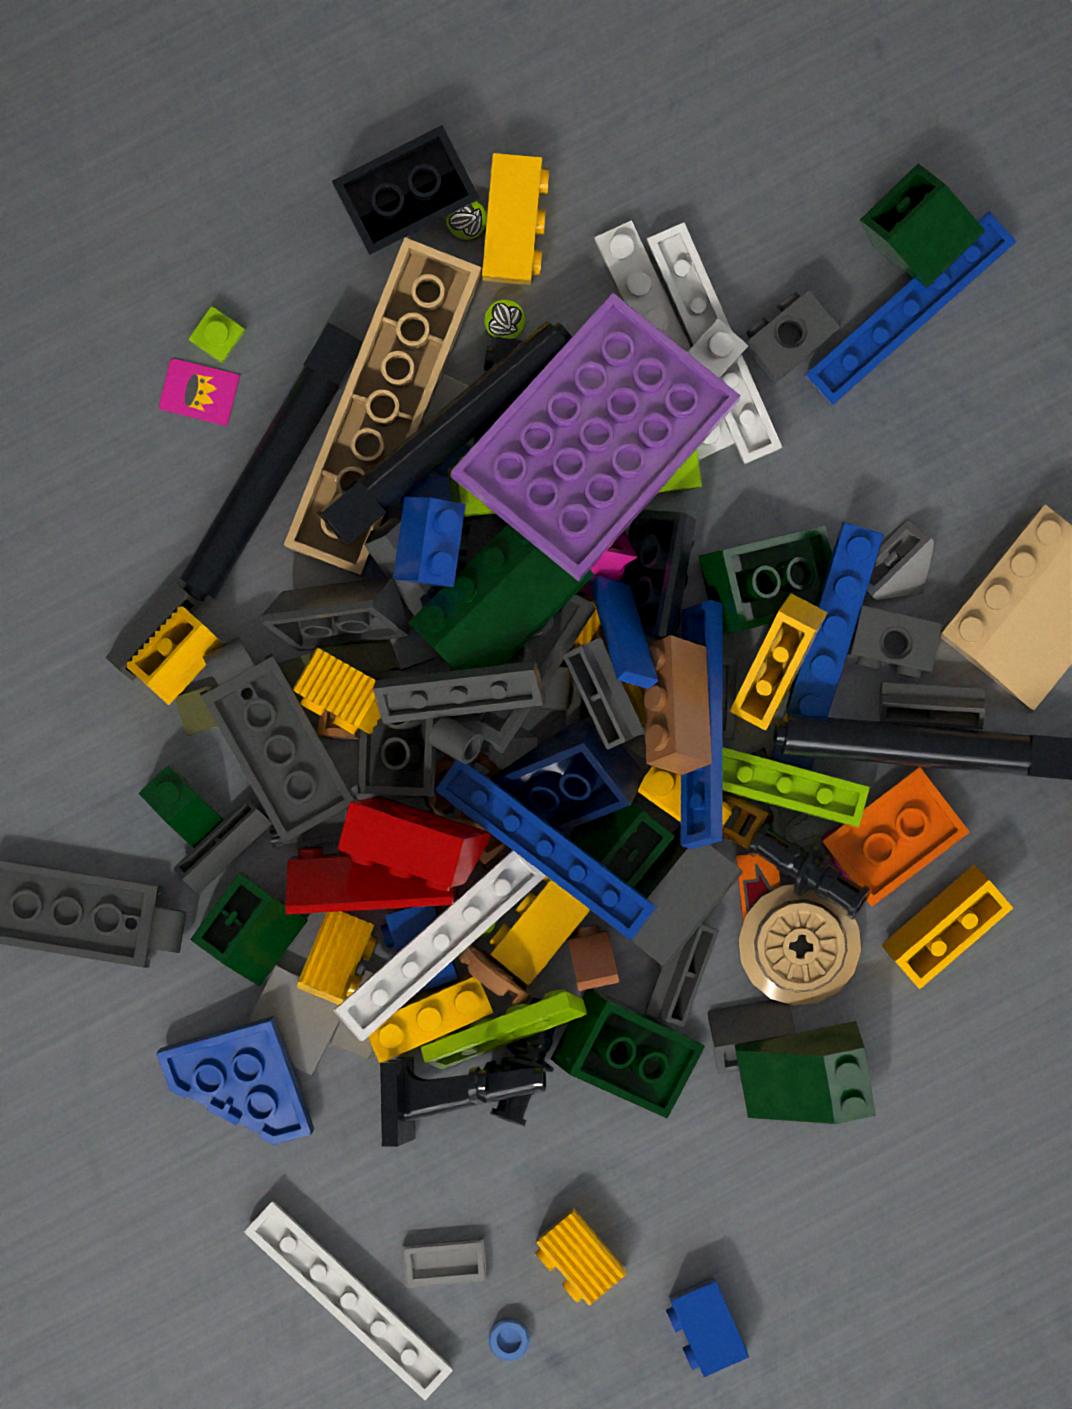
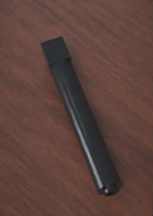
[317,321,572,545]
[180,322,363,602]
[773,713,1072,780]

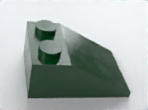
[698,525,832,634]
[550,988,705,1119]
[735,1021,876,1124]

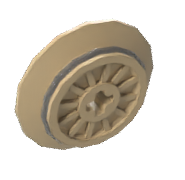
[738,884,861,1006]

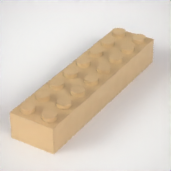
[284,237,482,578]

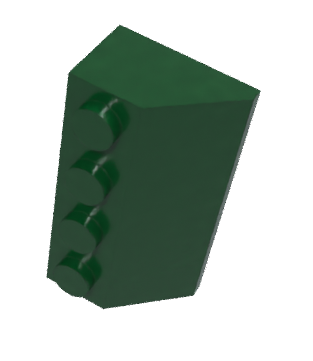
[408,524,595,671]

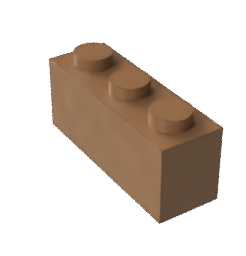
[643,635,712,775]

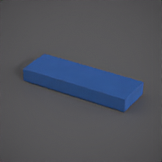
[590,575,658,689]

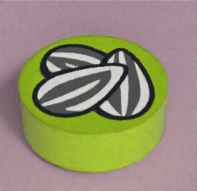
[446,201,487,242]
[484,300,525,340]

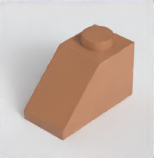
[567,925,619,991]

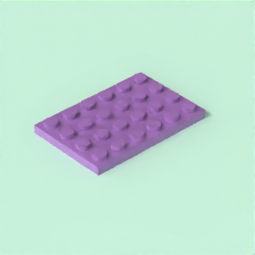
[451,293,741,581]

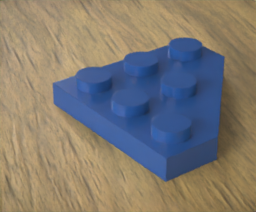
[156,1016,314,1145]

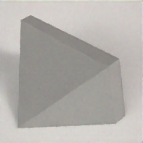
[866,520,935,600]

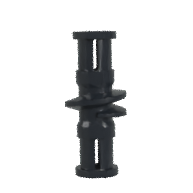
[748,823,872,920]
[490,997,556,1127]

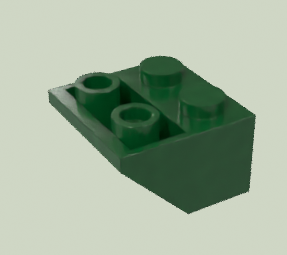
[860,163,985,288]
[567,802,675,888]
[190,872,308,987]

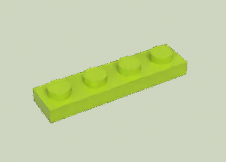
[722,747,870,828]
[421,990,587,1070]

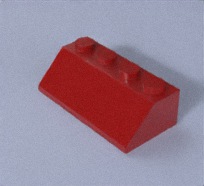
[285,847,459,915]

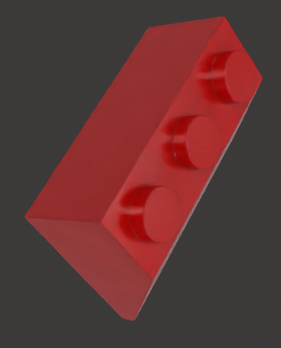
[337,796,491,891]

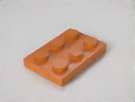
[821,767,970,907]

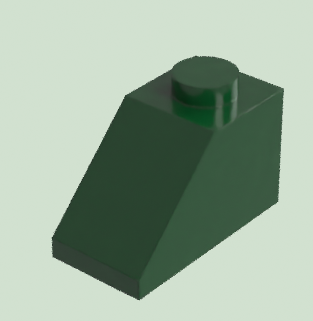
[138,765,224,848]

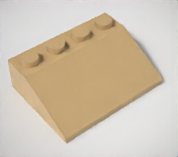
[940,504,1072,712]

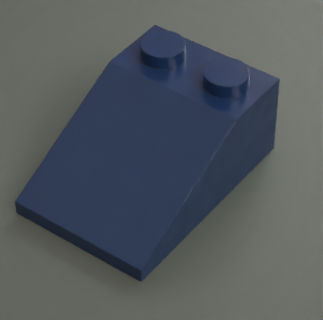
[490,717,645,832]

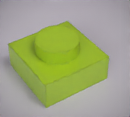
[188,306,246,364]

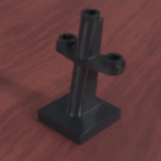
[380,1057,547,1147]

